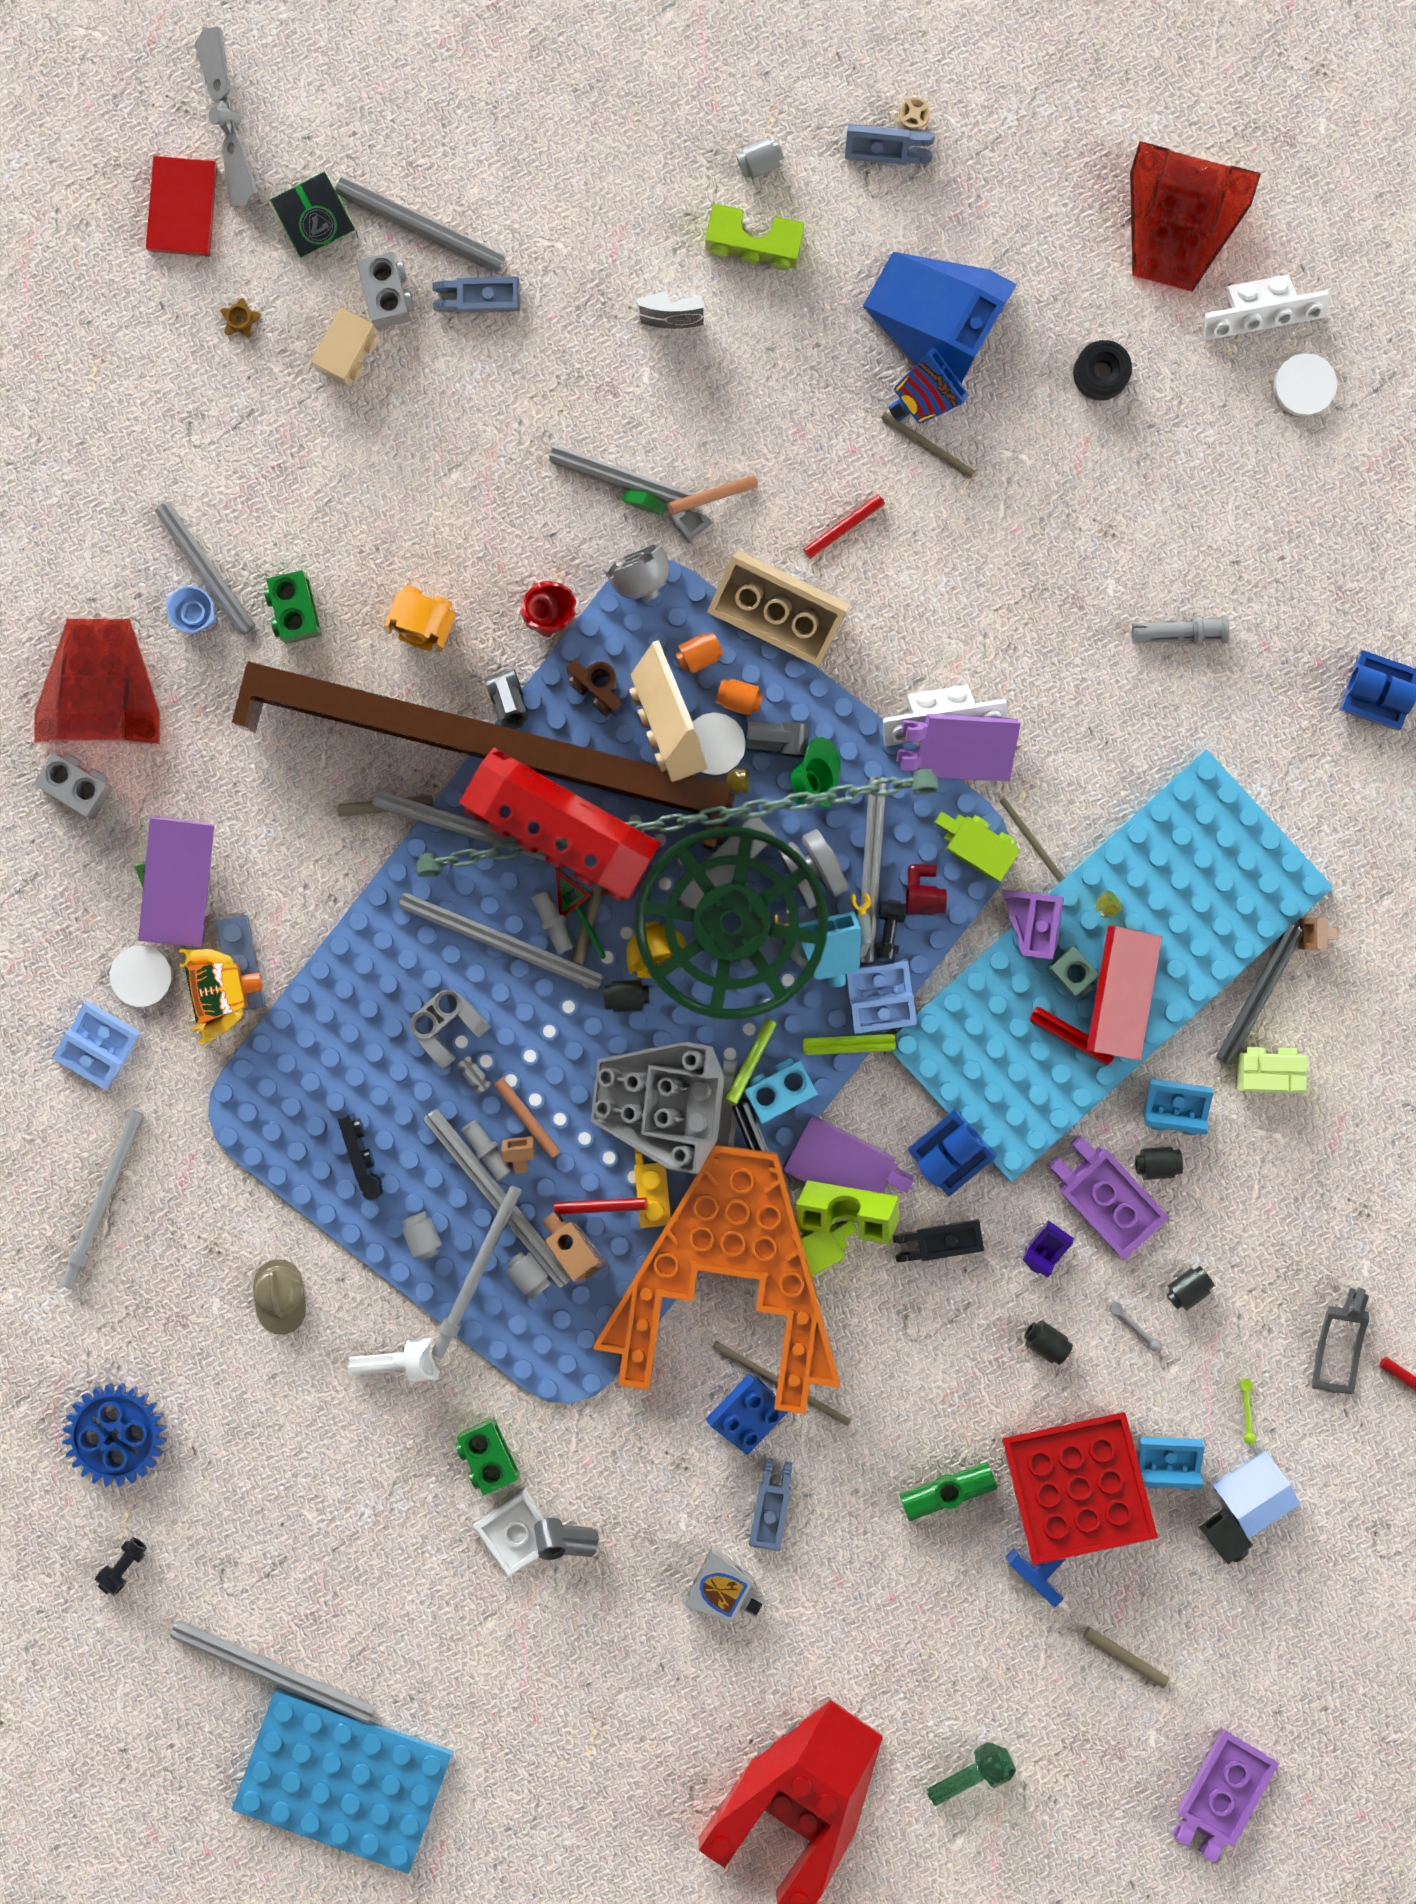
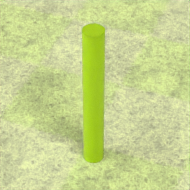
[725,1019,777,1106]

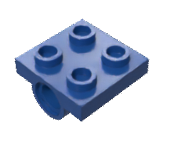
[1339,650,1416,731]
[907,1108,997,1197]
[705,1374,788,1455]

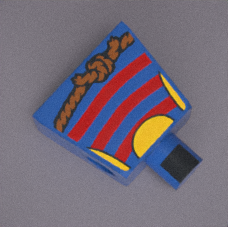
[889,346,969,424]

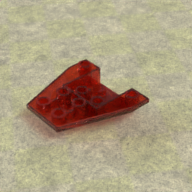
[1130,141,1261,292]
[34,619,160,744]

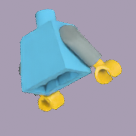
[775,893,873,987]

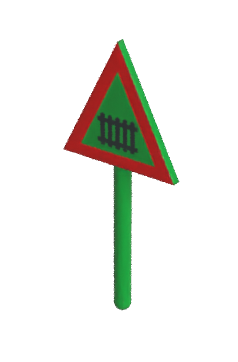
[555,868,606,959]

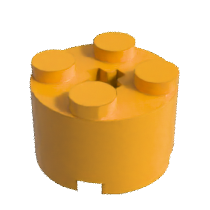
[384,585,456,652]

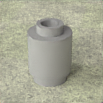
[736,137,784,178]
[402,1211,442,1261]
[506,1251,551,1300]

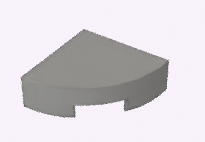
[670,511,713,543]

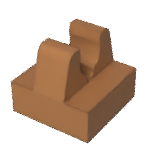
[1300,917,1339,950]
[501,1136,535,1174]

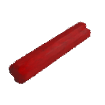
[1029,1007,1115,1066]

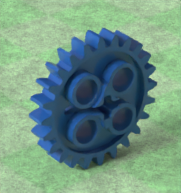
[62,1383,167,1487]

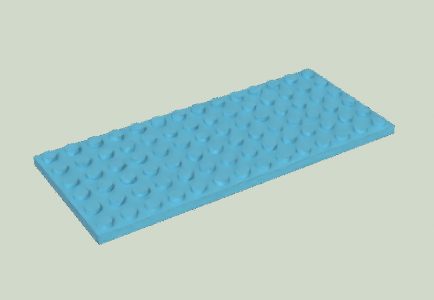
[891,749,1333,1182]

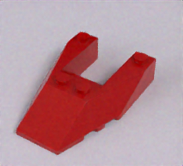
[698,1700,883,1904]

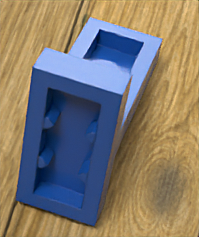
[1005,1548,1066,1608]

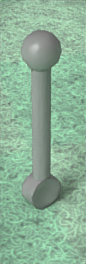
[1110,1302,1162,1352]

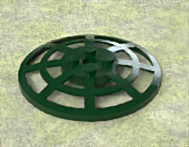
[635,826,828,1020]

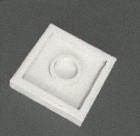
[473,1488,546,1578]

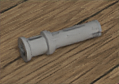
[1131,615,1229,645]

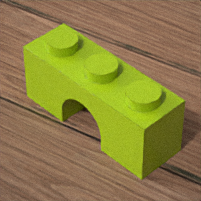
[705,203,805,270]
[796,1180,899,1245]

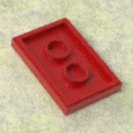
[146,156,217,256]

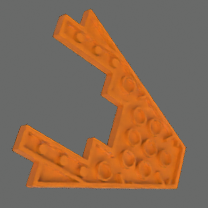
[593,1144,840,1414]

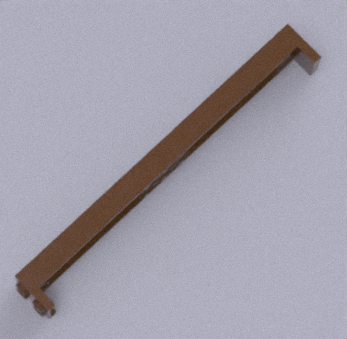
[231,661,735,851]

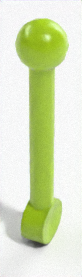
[1239,1378,1256,1445]

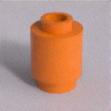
[675,632,724,674]
[715,679,763,717]

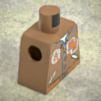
[542,1211,608,1283]

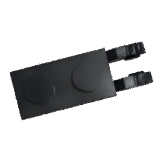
[337,1113,383,1201]
[892,1219,984,1262]

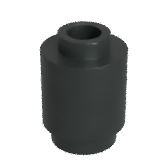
[604,979,649,1012]
[1135,1147,1183,1180]
[1166,1266,1215,1311]
[1024,1320,1073,1365]

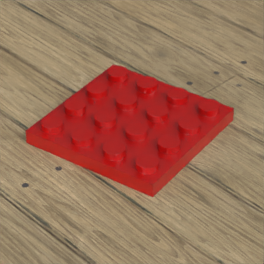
[1002,1412,1158,1566]

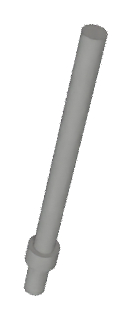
[61,1110,144,1289]
[431,1185,522,1359]

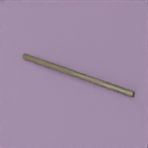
[999,797,1065,883]
[712,1341,851,1426]

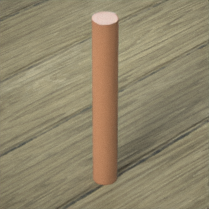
[668,475,758,515]
[494,1077,561,1159]

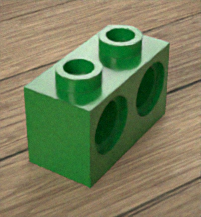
[264,570,322,644]
[455,1417,520,1496]

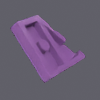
[1002,889,1064,960]

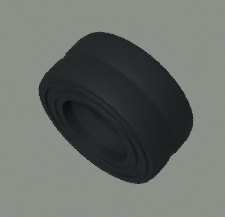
[1073,340,1132,400]

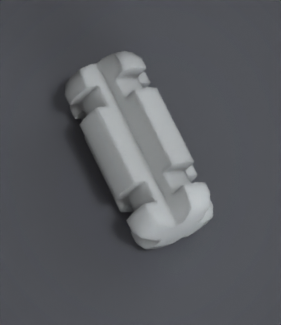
[457,1056,491,1094]

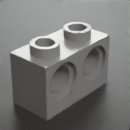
[357,252,414,329]
[33,752,114,819]

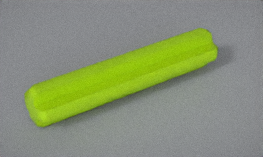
[803,1034,896,1055]

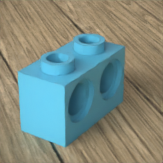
[744,1058,818,1124]

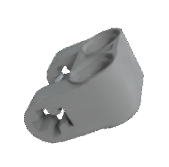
[409,990,491,1069]

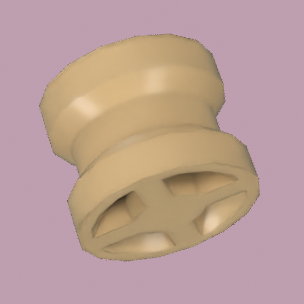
[897,97,930,132]

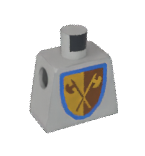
[684,1546,764,1622]

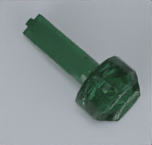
[927,1742,1016,1806]

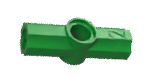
[899,1462,998,1521]

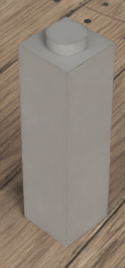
[677,817,777,909]

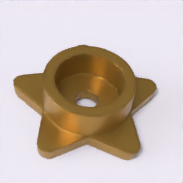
[220,298,261,338]

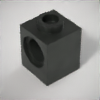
[1199,1508,1253,1564]

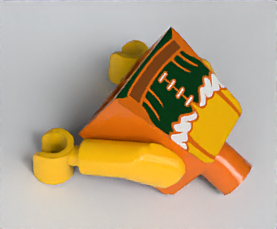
[179,949,263,1045]

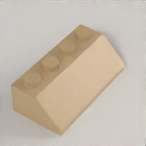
[707,550,850,667]
[629,640,708,782]

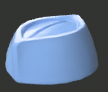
[166,586,218,633]

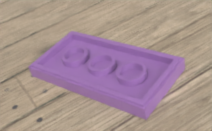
[138,816,215,948]

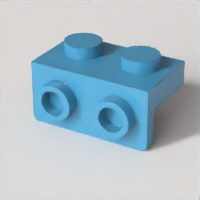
[1143,1078,1214,1135]
[1137,1437,1204,1490]

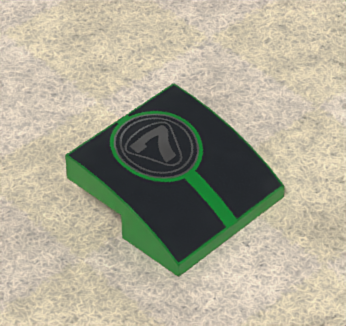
[270,171,355,258]

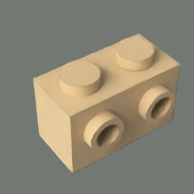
[311,307,378,387]

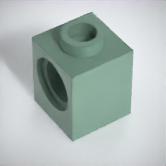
[1046,947,1099,997]

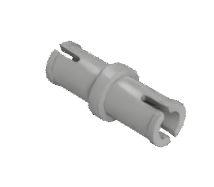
[531,890,576,955]
[460,1119,514,1182]

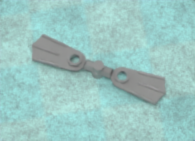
[195,26,258,207]

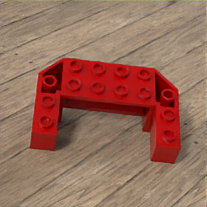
[459,747,662,901]

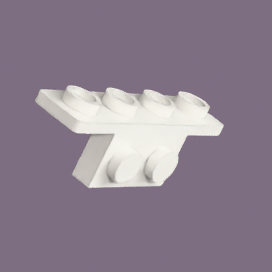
[1203,274,1330,340]
[883,685,1008,746]

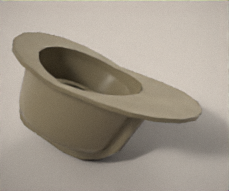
[253,1259,306,1335]

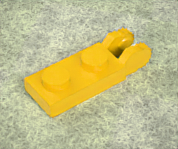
[634,1148,671,1228]

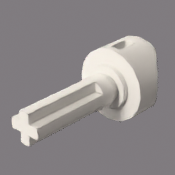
[348,1337,440,1382]

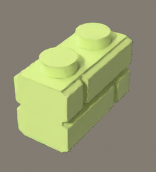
[1237,1047,1307,1093]

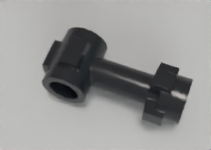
[874,899,907,960]
[95,1537,147,1596]

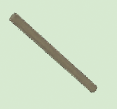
[881,412,975,477]

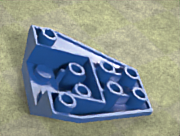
[863,252,1017,384]

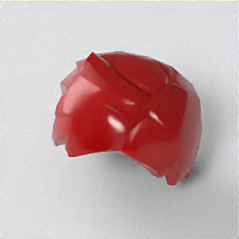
[520,581,576,638]

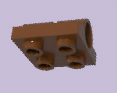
[565,659,624,718]

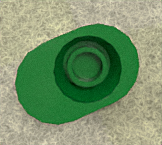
[791,737,841,807]

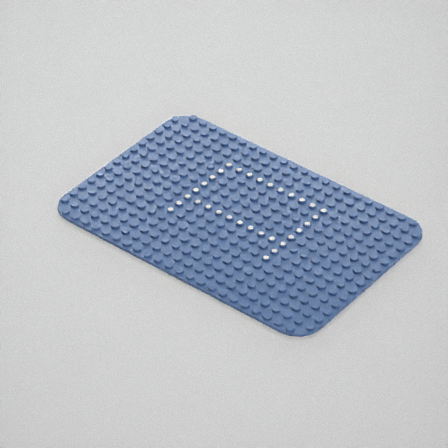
[208,560,1009,1403]

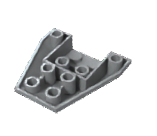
[591,1042,724,1174]

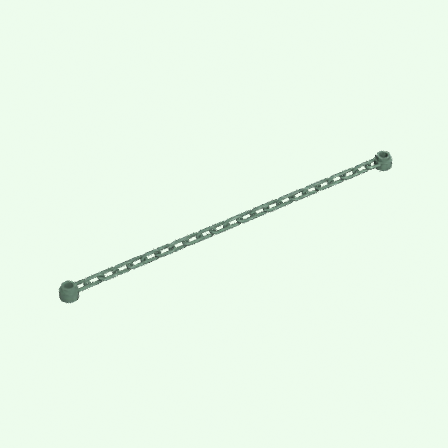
[416,769,938,878]

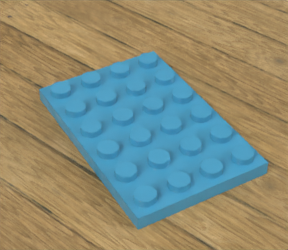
[232,1688,453,1874]

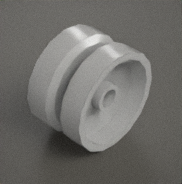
[777,829,848,910]

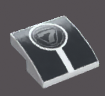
[636,291,704,329]

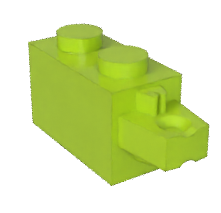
[933,812,1021,883]
[801,1220,858,1277]

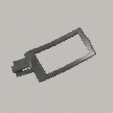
[1312,1287,1369,1394]

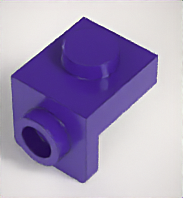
[1023,1220,1074,1278]

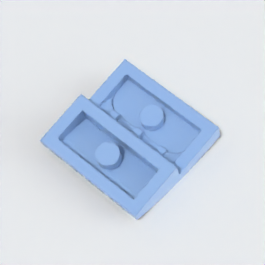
[846,958,917,1034]
[52,1001,141,1090]

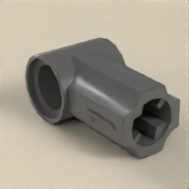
[484,668,528,729]
[746,722,810,757]
[534,1518,599,1560]

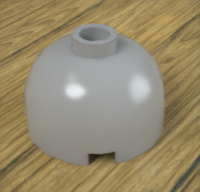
[605,544,669,602]

